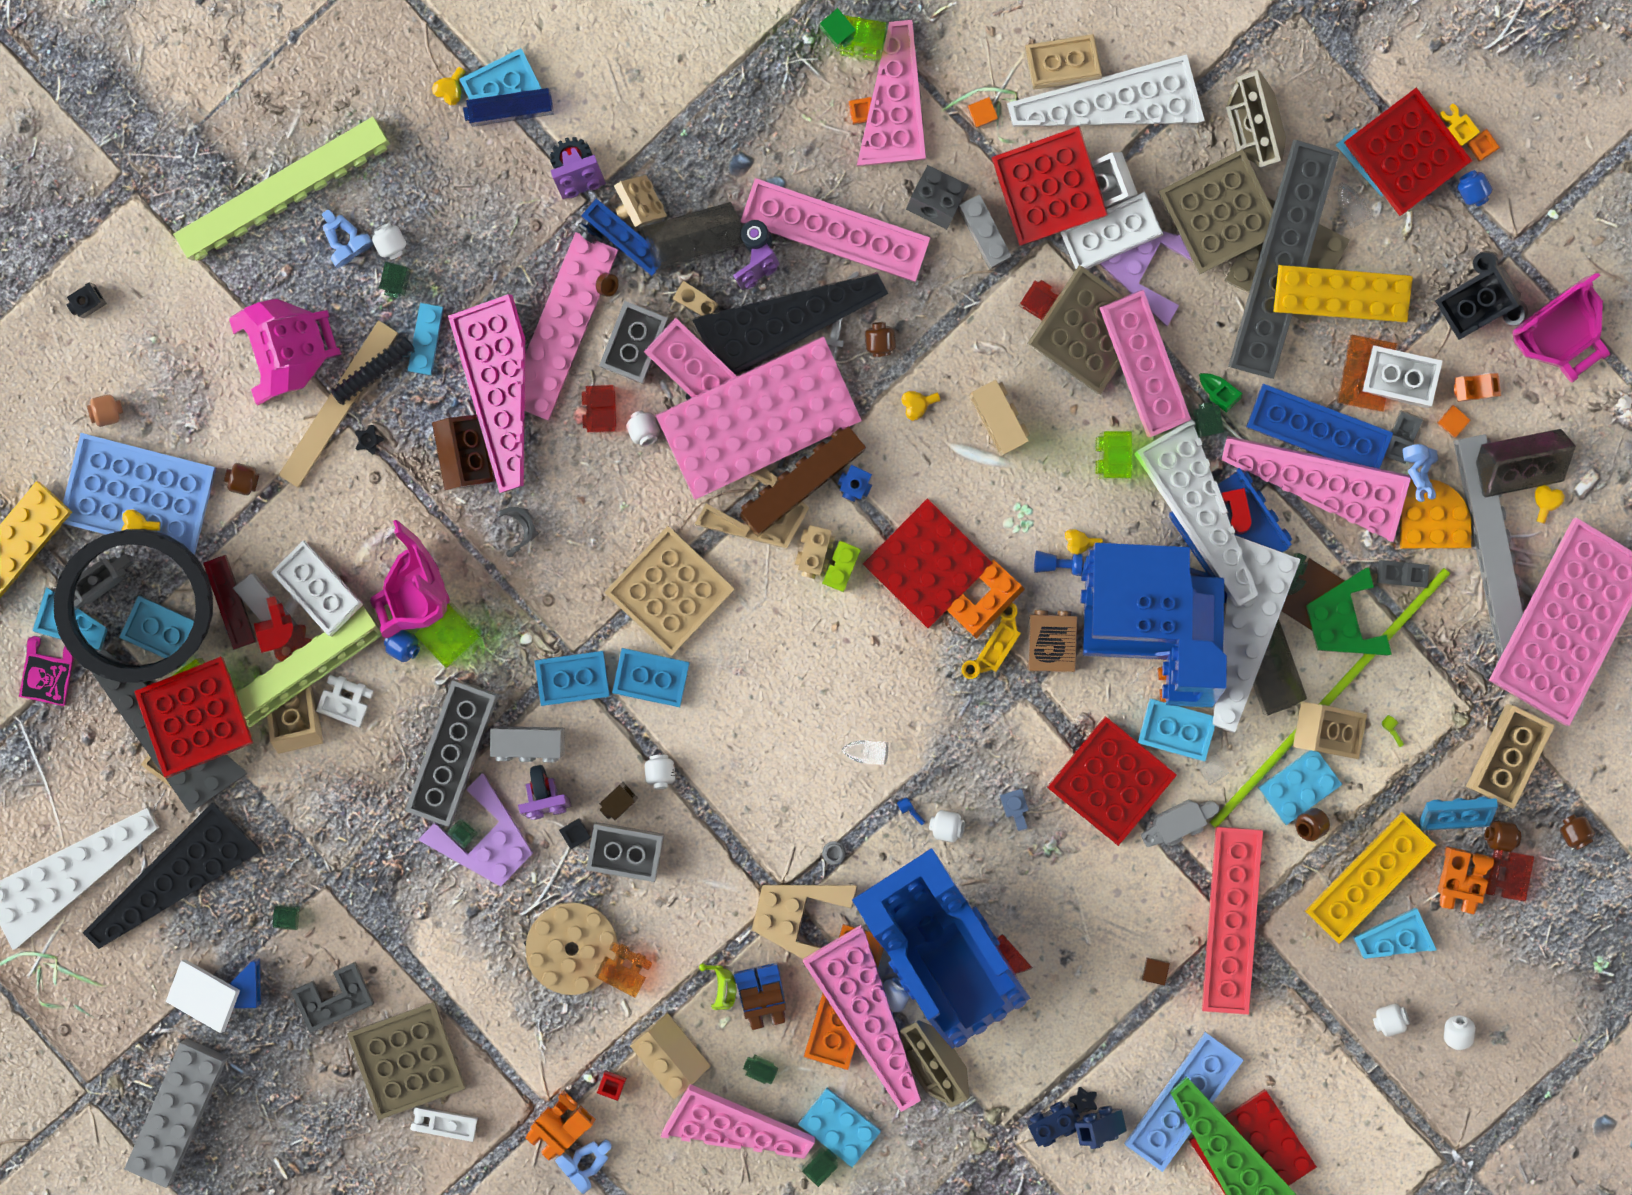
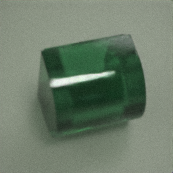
[447,819,478,849]
[272,905,300,930]

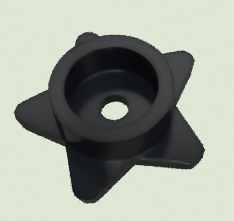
[578,223,604,244]
[355,425,384,455]
[1068,1087,1097,1113]

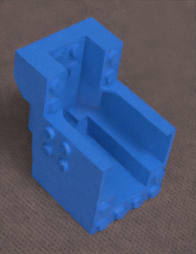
[1080,543,1227,708]
[852,848,1031,1049]

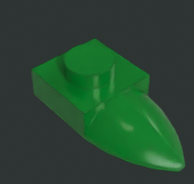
[1199,373,1242,413]

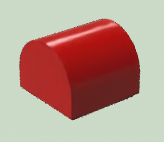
[597,1070,627,1101]

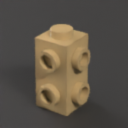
[795,525,835,579]

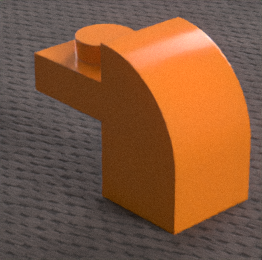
[1454,373,1501,402]

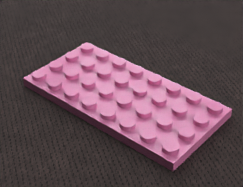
[655,336,862,500]
[1489,518,1632,726]

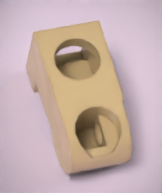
[672,281,719,316]

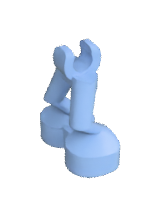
[322,210,373,268]
[1403,444,1438,502]
[555,1139,612,1195]

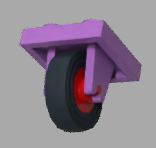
[518,765,572,820]

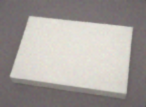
[166,959,240,1033]

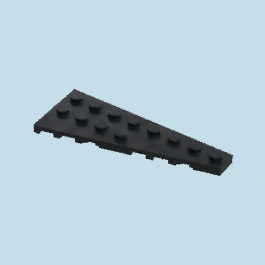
[692,272,888,374]
[83,802,262,949]

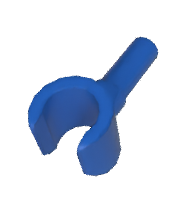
[897,798,925,825]

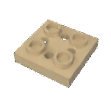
[614,175,667,227]

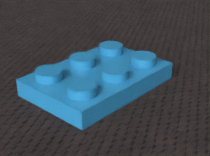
[612,648,690,708]
[534,651,610,706]
[1419,797,1498,831]

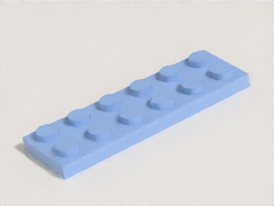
[1124,1032,1244,1172]

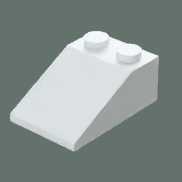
[1091,152,1138,209]
[1363,345,1442,408]

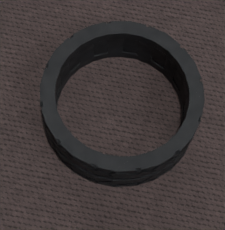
[54,529,213,683]

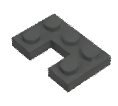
[291,962,374,1033]

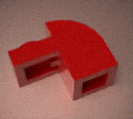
[254,596,293,653]

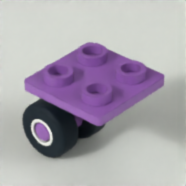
[733,220,780,290]

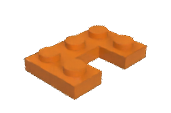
[947,559,1025,639]

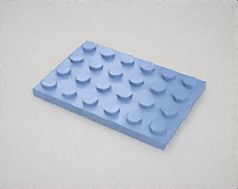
[63,433,217,555]

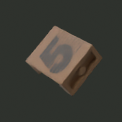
[1027,610,1077,672]

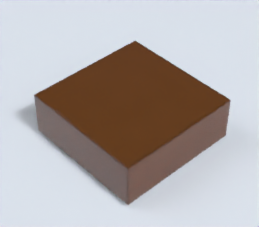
[1142,957,1170,986]

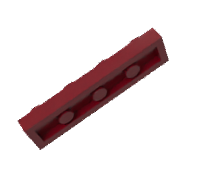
[203,555,257,650]

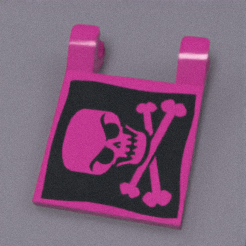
[19,636,74,706]

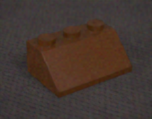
[432,414,496,491]

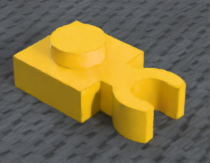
[1439,104,1480,146]

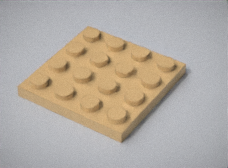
[604,526,735,656]

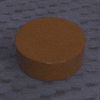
[596,272,619,297]

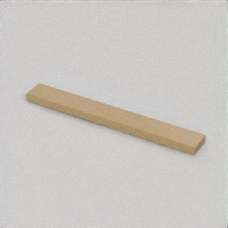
[279,320,399,488]

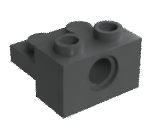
[906,165,969,230]

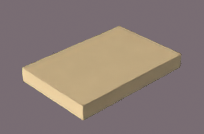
[1025,34,1102,90]

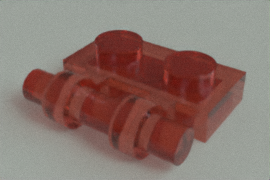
[1485,850,1534,902]

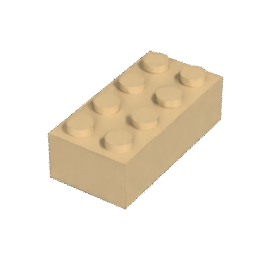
[1466,704,1555,809]

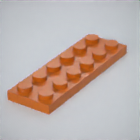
[804,924,884,1070]

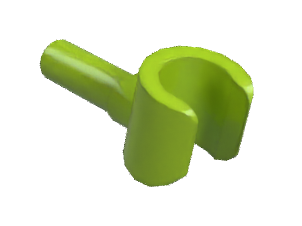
[1382,715,1404,747]

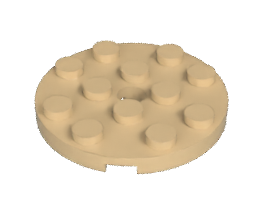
[525,902,618,995]

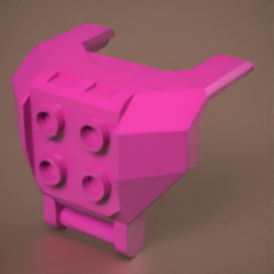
[1512,273,1610,383]
[229,299,342,406]
[370,520,450,638]

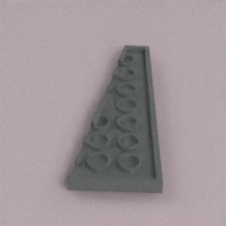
[92,649,247,813]

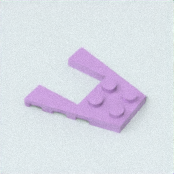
[1099,231,1193,326]
[418,773,533,887]

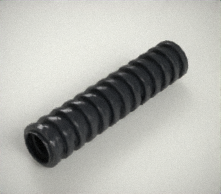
[331,335,415,405]

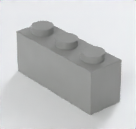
[958,194,1012,270]

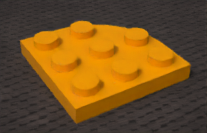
[1400,479,1471,549]

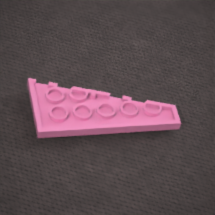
[857,20,926,167]

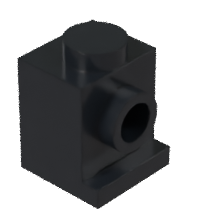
[66,282,107,318]

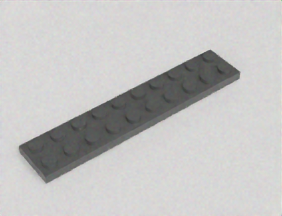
[1228,140,1339,379]

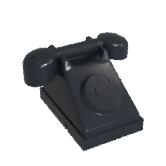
[1435,251,1528,340]

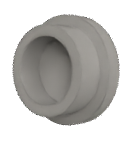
[822,841,845,865]

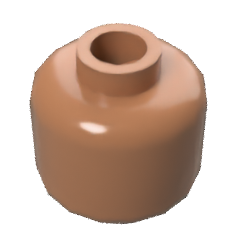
[87,394,123,427]

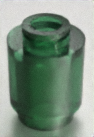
[743,1054,778,1084]

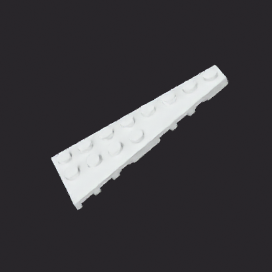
[1007,54,1205,127]
[1135,419,1258,608]
[1213,535,1301,733]
[0,807,159,950]

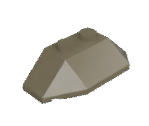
[1226,70,1286,168]
[900,1020,970,1108]

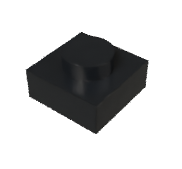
[559,818,591,850]

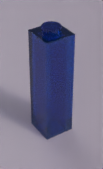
[463,88,554,127]

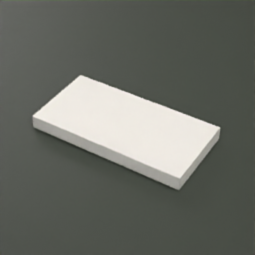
[1060,192,1164,269]
[271,540,363,637]

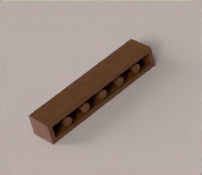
[740,426,866,537]

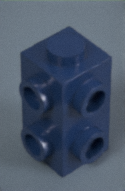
[1026,1101,1081,1147]
[1075,1106,1127,1149]

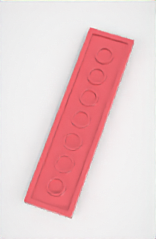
[1202,826,1263,1015]

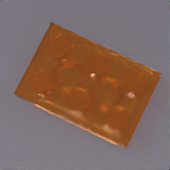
[1337,335,1397,412]

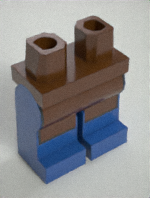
[734,962,787,1030]

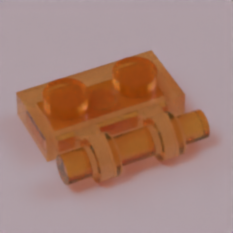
[595,942,652,998]

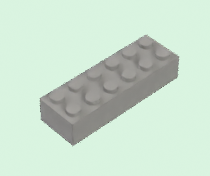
[405,679,499,827]
[124,1038,228,1188]

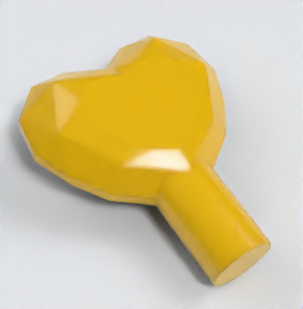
[432,67,466,106]
[901,391,940,421]
[1535,484,1565,524]
[121,509,161,531]
[1065,529,1103,554]

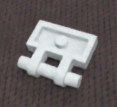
[316,675,374,727]

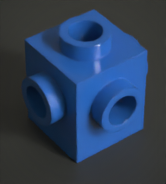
[838,465,872,502]

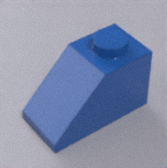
[230,958,261,1008]

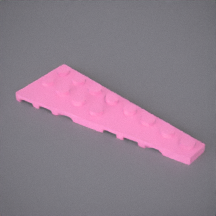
[1222,436,1411,542]
[803,925,921,1112]

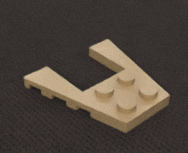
[695,467,809,549]
[752,885,858,959]

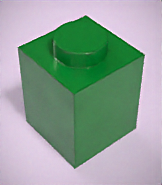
[820,8,856,49]

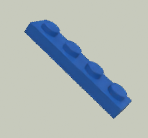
[581,198,667,277]

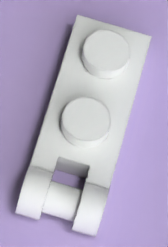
[410,1106,478,1142]

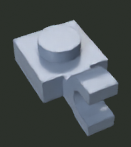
[999,788,1029,831]

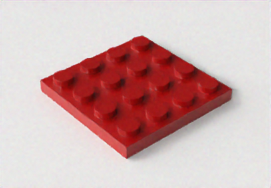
[1344,87,1472,216]
[991,126,1108,246]
[863,498,993,628]
[134,656,254,778]
[1047,716,1177,846]
[1188,1089,1317,1195]

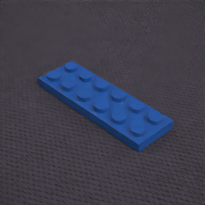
[1246,384,1393,469]

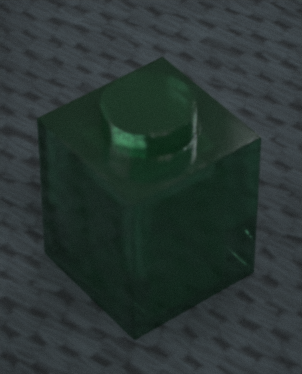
[379,261,411,299]
[1193,402,1224,438]
[802,1147,838,1187]

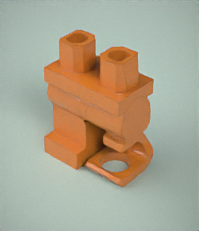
[1437,846,1494,914]
[525,1090,596,1161]

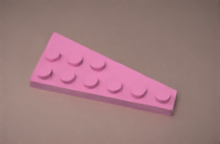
[661,1084,815,1159]

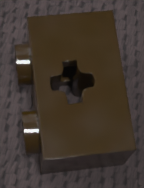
[599,782,638,821]

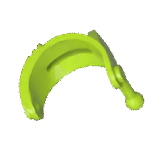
[699,963,737,1010]

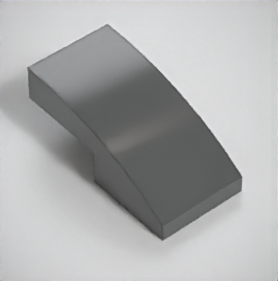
[1385,410,1423,464]
[1377,560,1429,588]

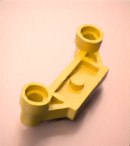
[961,603,1021,679]

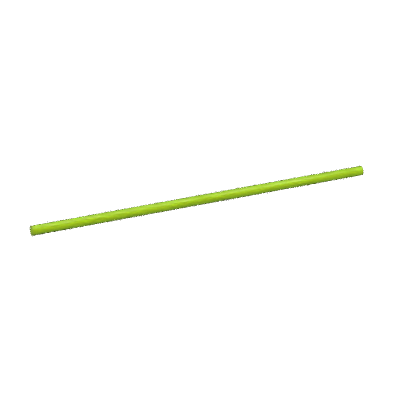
[1209,568,1450,828]

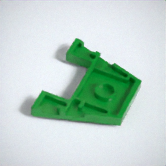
[1306,567,1392,656]

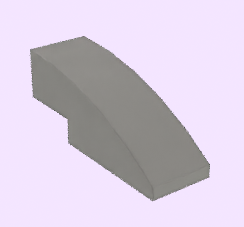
[233,573,300,633]

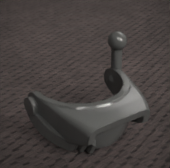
[496,507,539,557]

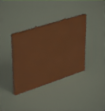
[1281,558,1345,631]

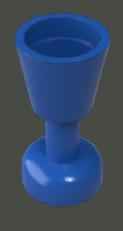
[1034,550,1083,576]

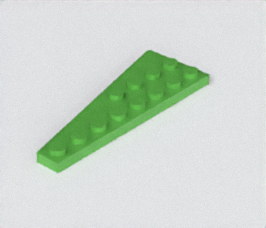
[1170,1076,1297,1195]

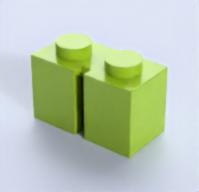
[822,541,861,592]

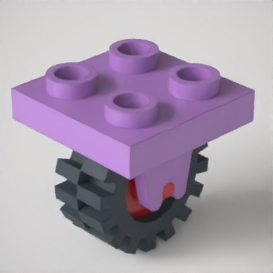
[550,137,606,199]

